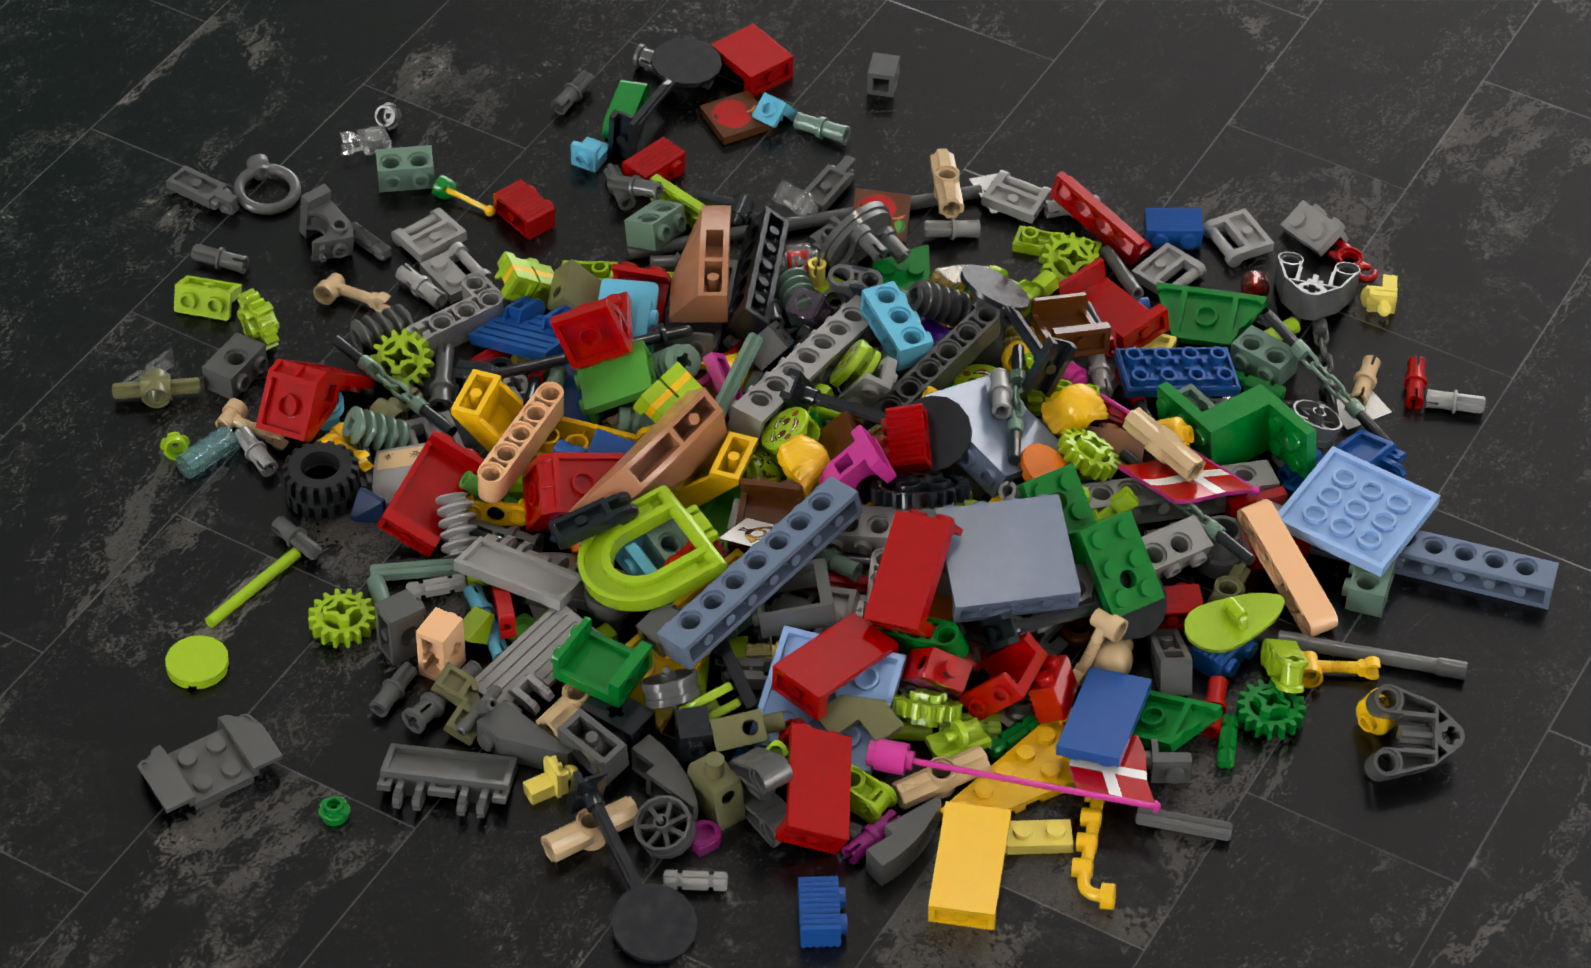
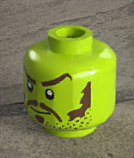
[740,451,785,483]

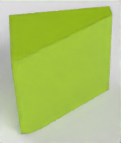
[463,606,495,645]

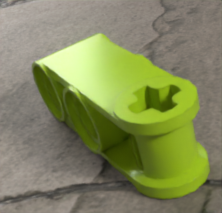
[1261,638,1309,693]
[850,764,898,824]

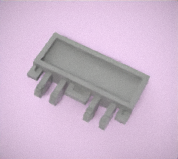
[454,534,584,611]
[475,606,601,715]

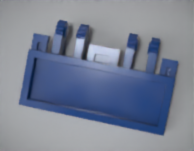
[468,296,571,360]
[1280,429,1407,498]

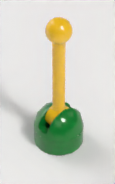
[432,175,495,216]

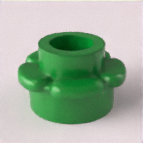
[318,796,351,826]

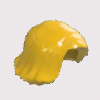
[1040,383,1108,437]
[777,434,831,499]

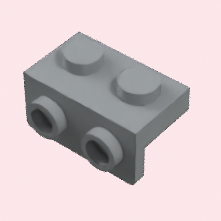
[1280,200,1350,257]
[838,356,898,408]

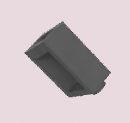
[751,558,837,638]

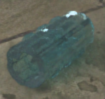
[176,425,238,479]

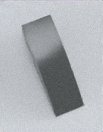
[631,734,698,823]
[866,796,941,887]

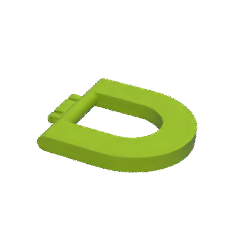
[578,485,729,612]

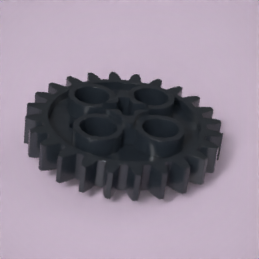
[869,471,970,510]

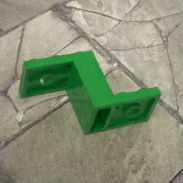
[1156,381,1317,479]
[1017,463,1165,616]

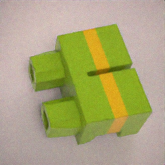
[494,251,554,310]
[632,361,703,424]

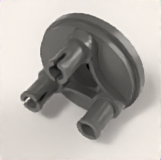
[819,201,911,280]

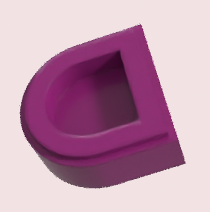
[682,820,721,857]

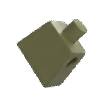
[547,259,601,311]
[709,708,787,752]
[687,752,746,831]

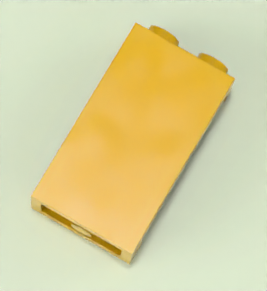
[928,801,1011,930]

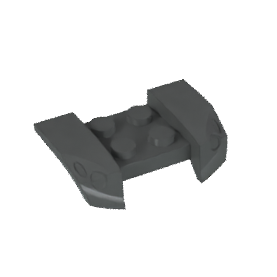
[137,714,283,813]

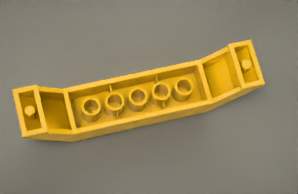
[451,369,758,509]

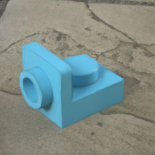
[752,92,798,128]
[570,137,608,173]

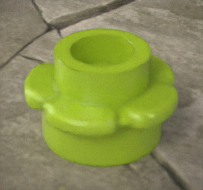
[160,432,190,460]

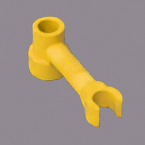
[317,422,374,473]
[1302,651,1381,688]

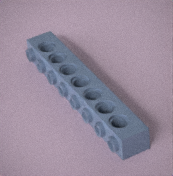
[657,476,863,671]
[1309,530,1559,610]

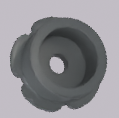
[375,102,401,130]

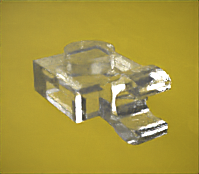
[340,125,391,155]

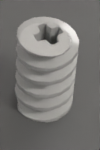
[435,492,478,558]

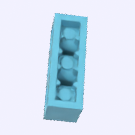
[860,281,934,371]

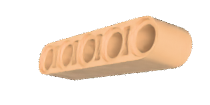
[477,382,564,503]
[1237,499,1338,637]

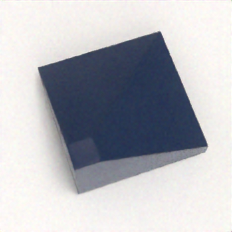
[351,487,386,523]

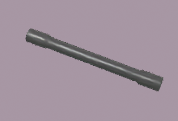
[1278,630,1468,680]

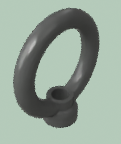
[233,154,301,215]

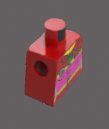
[901,647,973,701]

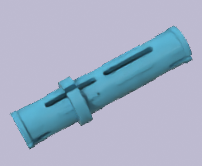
[463,584,508,661]

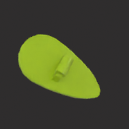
[1184,593,1285,653]

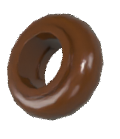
[1059,617,1095,648]

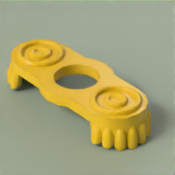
[466,495,525,527]

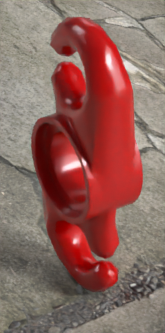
[1326,239,1378,284]

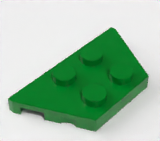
[872,245,930,290]
[1156,282,1267,350]
[1133,690,1223,752]

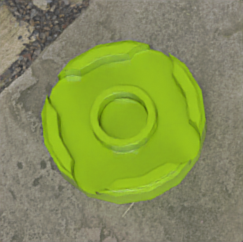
[165,635,229,689]

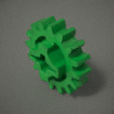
[1235,679,1306,741]

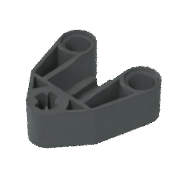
[1274,252,1360,320]
[1364,684,1465,782]
[727,747,793,847]

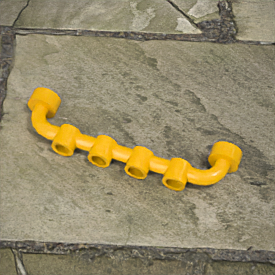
[1071,797,1116,910]

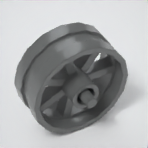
[1291,399,1343,449]
[640,666,702,711]
[633,795,696,859]

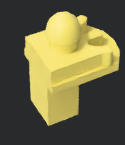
[1360,274,1398,317]
[523,755,578,805]

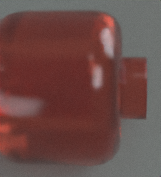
[1240,270,1270,297]

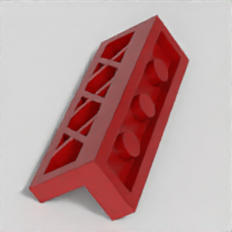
[1050,171,1152,266]

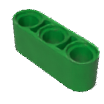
[602,80,649,139]
[877,617,969,659]

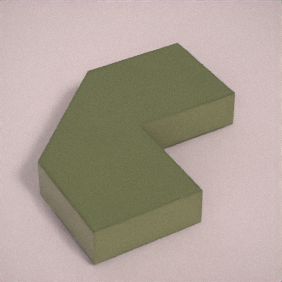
[431,662,480,746]
[818,695,905,741]

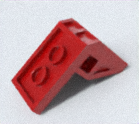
[550,291,633,371]
[255,359,375,442]
[522,452,626,532]

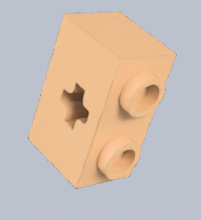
[416,607,466,681]

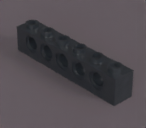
[725,206,789,342]

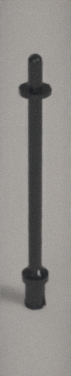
[460,323,693,386]

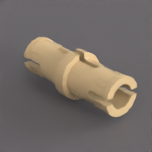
[1350,355,1381,406]

